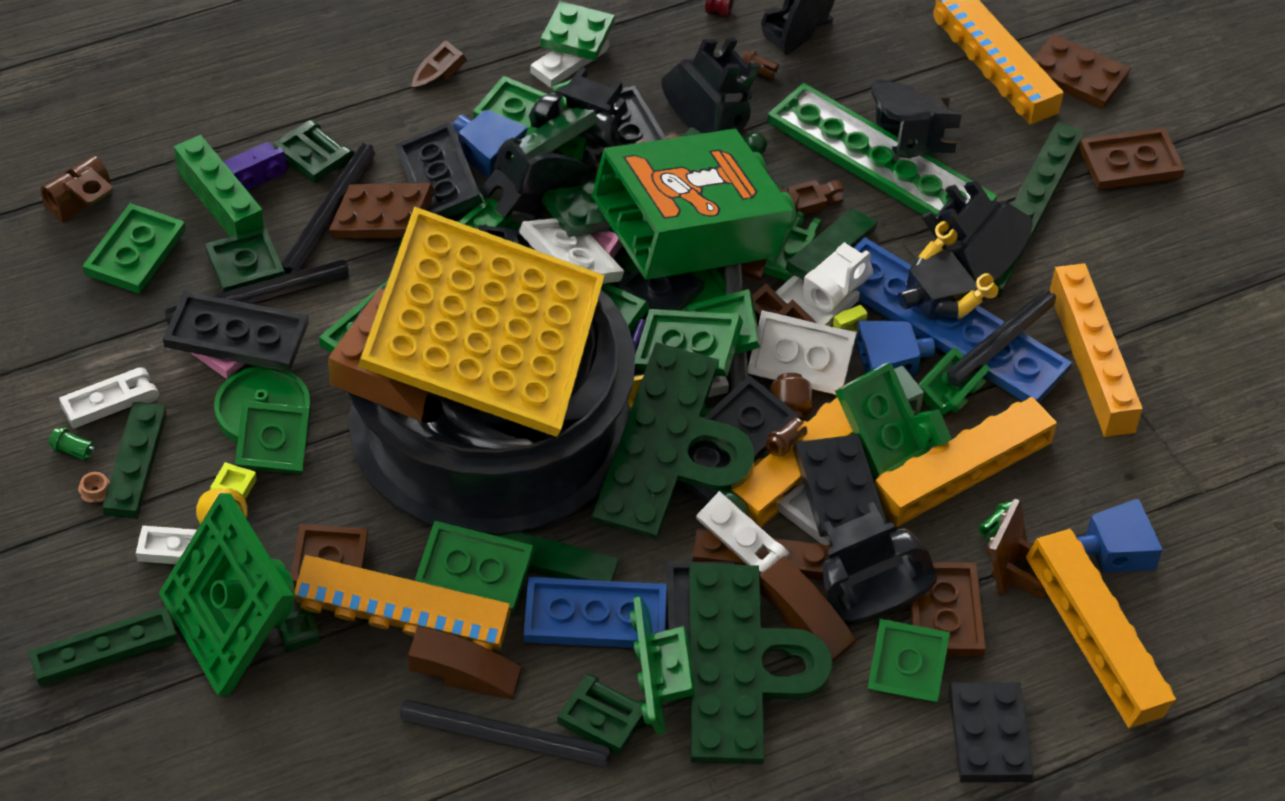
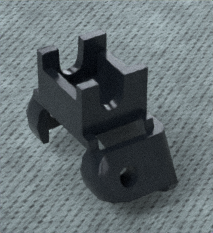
[761,0,835,55]
[661,38,761,134]
[529,67,628,172]
[871,79,962,159]
[480,137,593,221]
[921,181,1032,282]
[823,502,937,624]

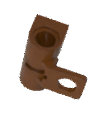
[40,156,113,223]

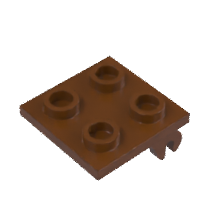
[987,499,1047,598]

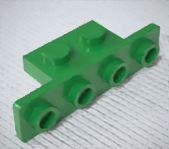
[630,596,696,735]

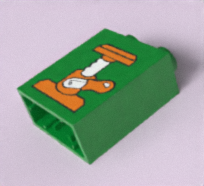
[592,129,796,280]

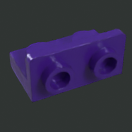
[223,142,287,190]

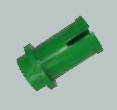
[48,427,94,462]
[978,502,1011,542]

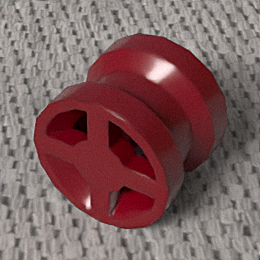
[705,0,735,18]

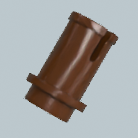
[742,50,779,81]
[766,418,808,456]

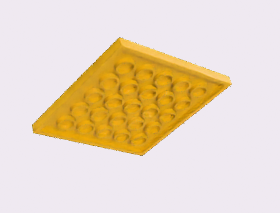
[358,206,605,437]

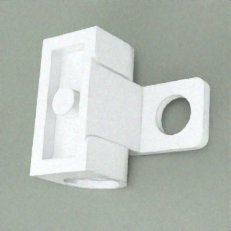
[802,242,873,312]

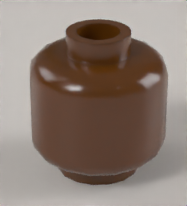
[770,373,813,420]

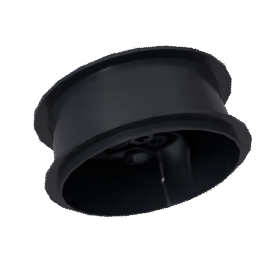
[348,283,636,536]

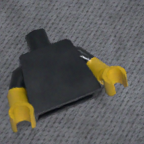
[898,221,998,320]

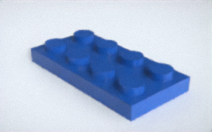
[524,577,667,648]

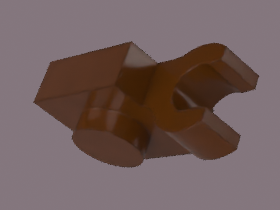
[788,180,844,215]

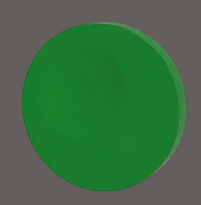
[214,366,311,443]

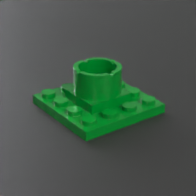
[159,493,295,696]

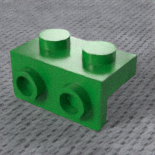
[918,347,990,416]

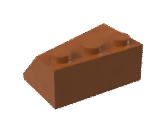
[328,288,428,422]

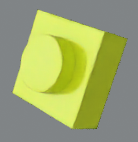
[833,305,868,333]
[210,462,257,500]

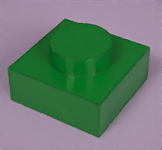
[910,409,952,448]

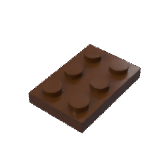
[1033,34,1131,110]
[1078,127,1185,190]
[329,183,435,238]
[910,562,986,657]

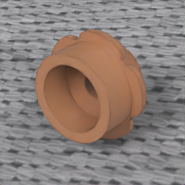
[78,472,110,503]

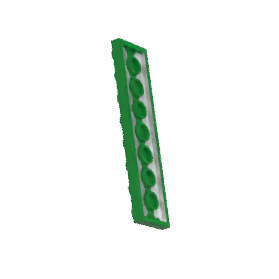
[767,83,997,216]

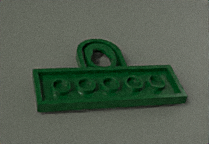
[592,342,754,540]
[689,563,832,764]

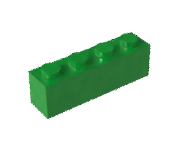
[174,134,264,237]

